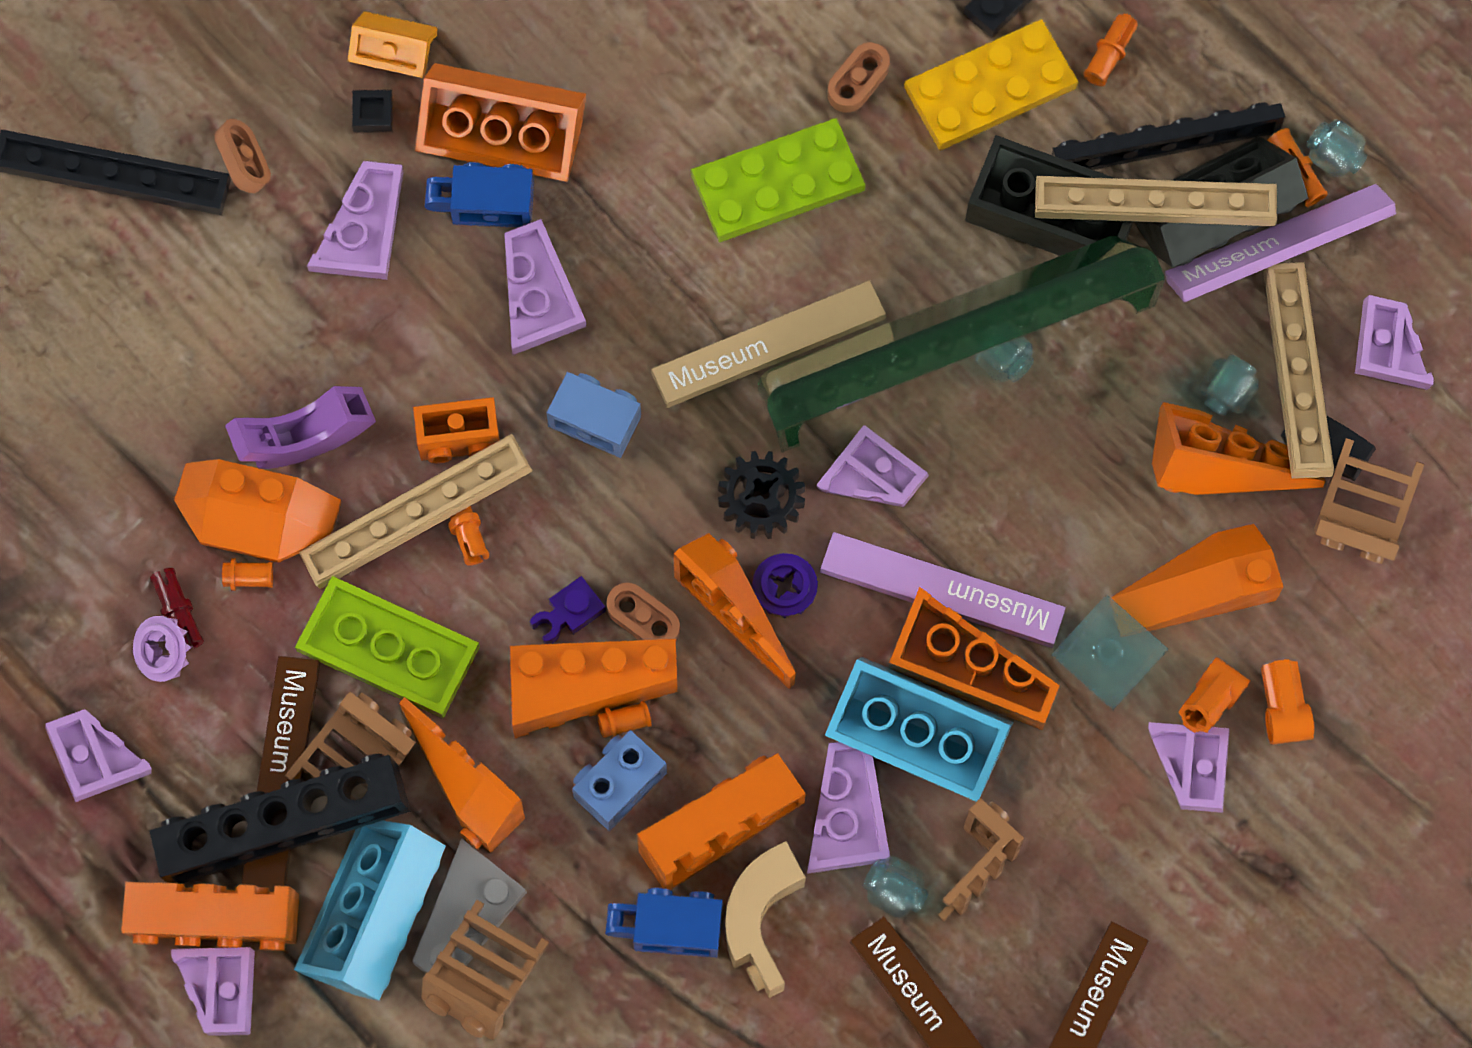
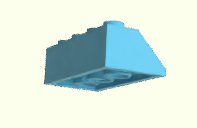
[825,657,1013,802]
[294,820,446,1001]

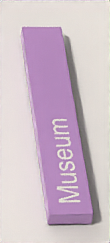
[1165,184,1396,302]
[820,532,1066,648]

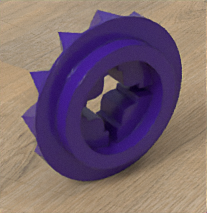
[752,553,818,618]

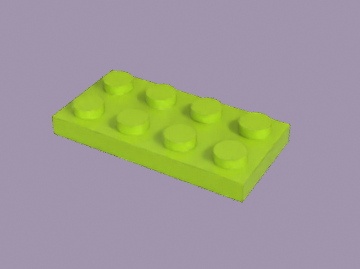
[691,118,866,243]
[295,576,480,719]

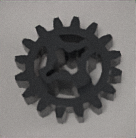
[718,451,805,539]

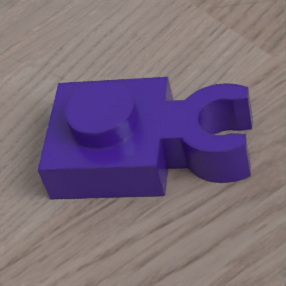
[530,576,606,644]

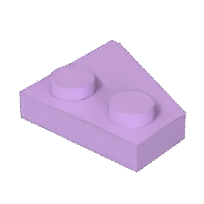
[1355,295,1434,390]
[816,425,928,507]
[45,709,151,802]
[1148,722,1229,813]
[171,947,255,1035]

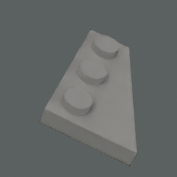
[413,838,527,973]

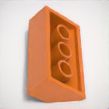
[415,63,586,182]

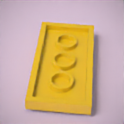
[904,19,1078,151]

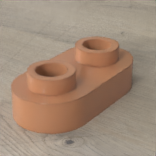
[827,42,890,113]
[215,119,271,193]
[607,583,680,642]

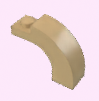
[726,841,806,998]

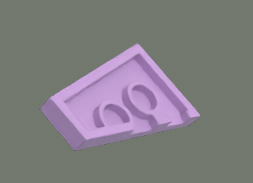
[307,161,403,280]
[504,219,586,355]
[807,742,890,874]

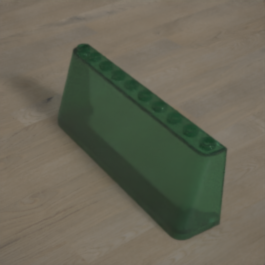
[758,236,1166,453]

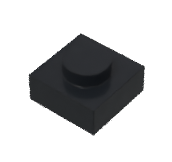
[352,90,393,133]

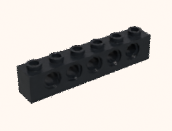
[149,754,411,884]

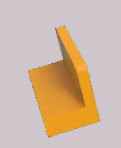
[348,12,438,78]

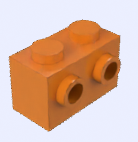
[413,397,500,464]

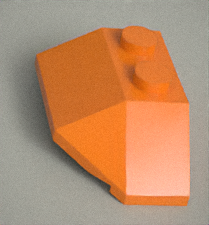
[174,459,342,563]

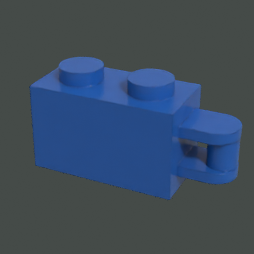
[424,162,534,227]
[605,888,722,958]

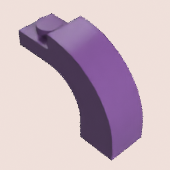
[225,386,376,469]

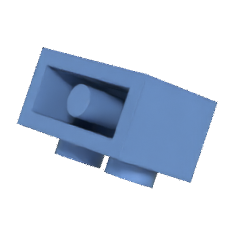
[547,372,641,458]
[572,730,667,832]

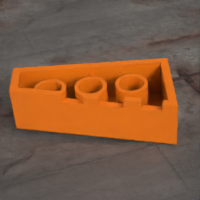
[889,587,1060,730]
[510,639,678,738]
[637,753,806,890]
[121,882,300,951]

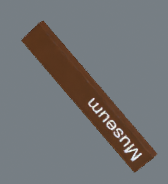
[241,656,320,892]
[850,916,983,1048]
[1048,921,1149,1048]

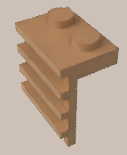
[1314,438,1424,564]
[285,692,416,800]
[938,798,1024,922]
[422,900,549,1041]

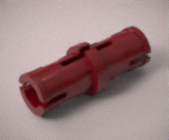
[150,568,204,651]

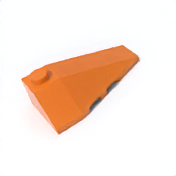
[1152,402,1326,495]
[1109,524,1284,638]
[674,533,796,689]
[399,697,525,854]

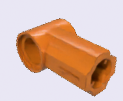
[1178,657,1251,733]
[1261,659,1314,745]

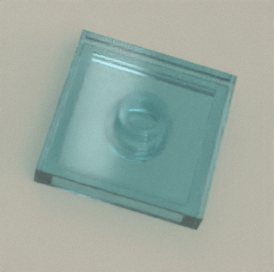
[1051,594,1168,711]

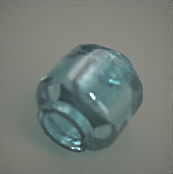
[1306,119,1367,178]
[974,323,1034,382]
[1199,354,1260,417]
[863,856,928,918]

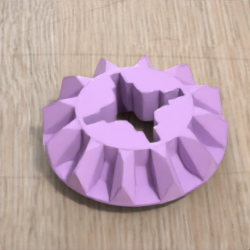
[133,615,192,682]

